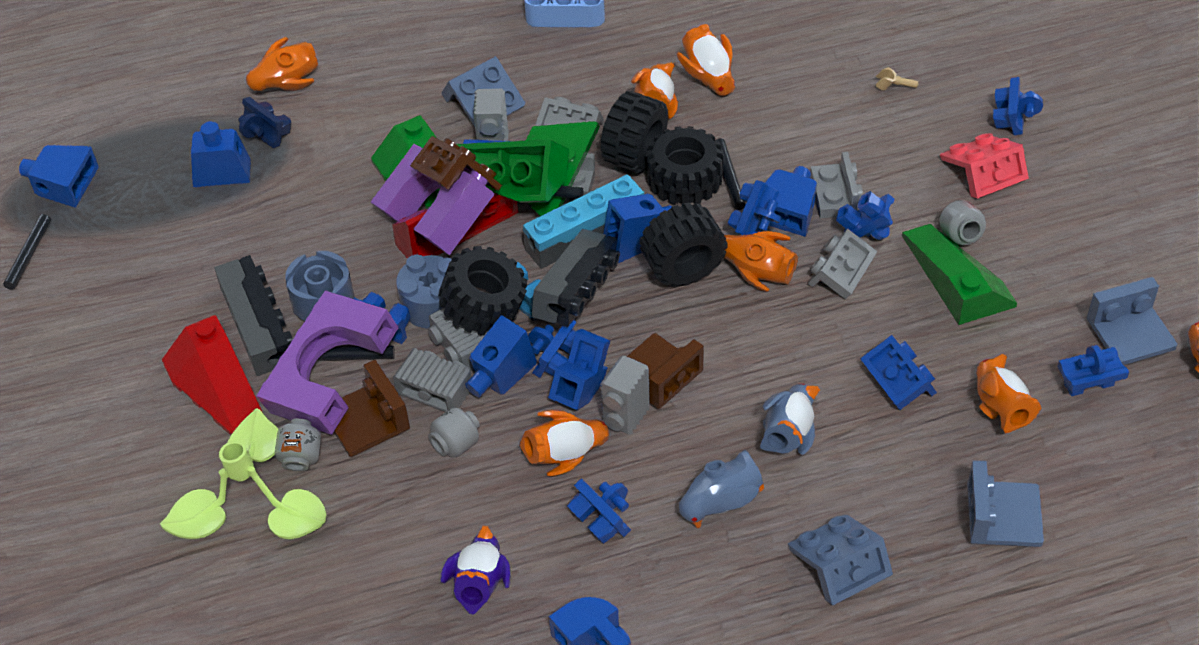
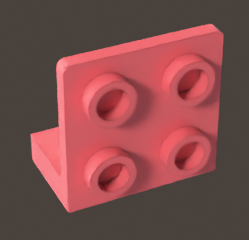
[940,133,1029,199]

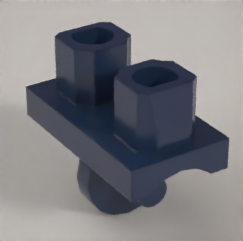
[238,97,291,148]

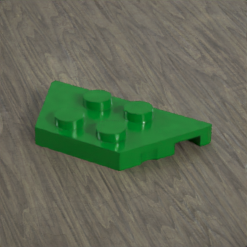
[526,121,600,216]

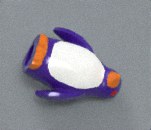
[441,526,511,614]

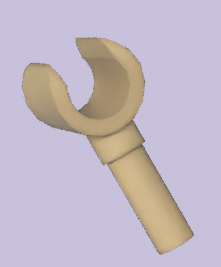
[876,67,918,90]

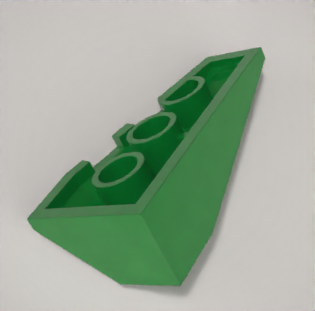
[371,115,440,209]
[456,140,569,203]
[902,224,1017,325]

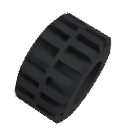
[601,91,668,173]
[647,126,723,205]
[640,203,728,287]
[438,246,527,335]

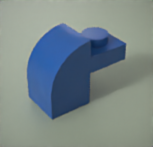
[548,329,610,410]
[549,597,631,645]

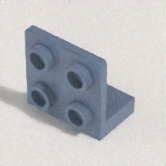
[441,56,525,127]
[1087,277,1177,365]
[967,460,1044,547]
[788,515,893,606]

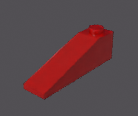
[392,193,518,259]
[162,315,263,435]

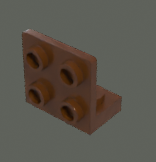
[410,136,502,191]
[627,333,704,409]
[334,360,410,457]

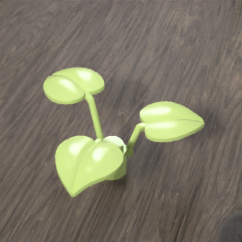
[160,408,327,539]

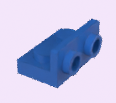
[860,335,937,410]

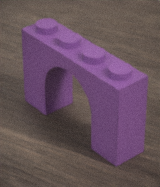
[371,144,494,255]
[256,291,399,435]

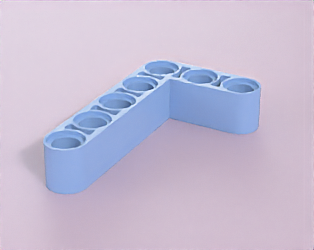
[524,0,605,27]

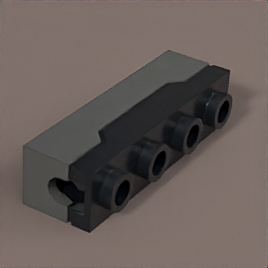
[532,229,620,327]
[214,255,293,376]

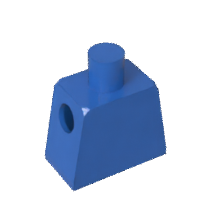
[191,121,251,187]
[19,145,99,207]
[765,166,817,237]
[604,194,672,263]
[465,315,537,398]

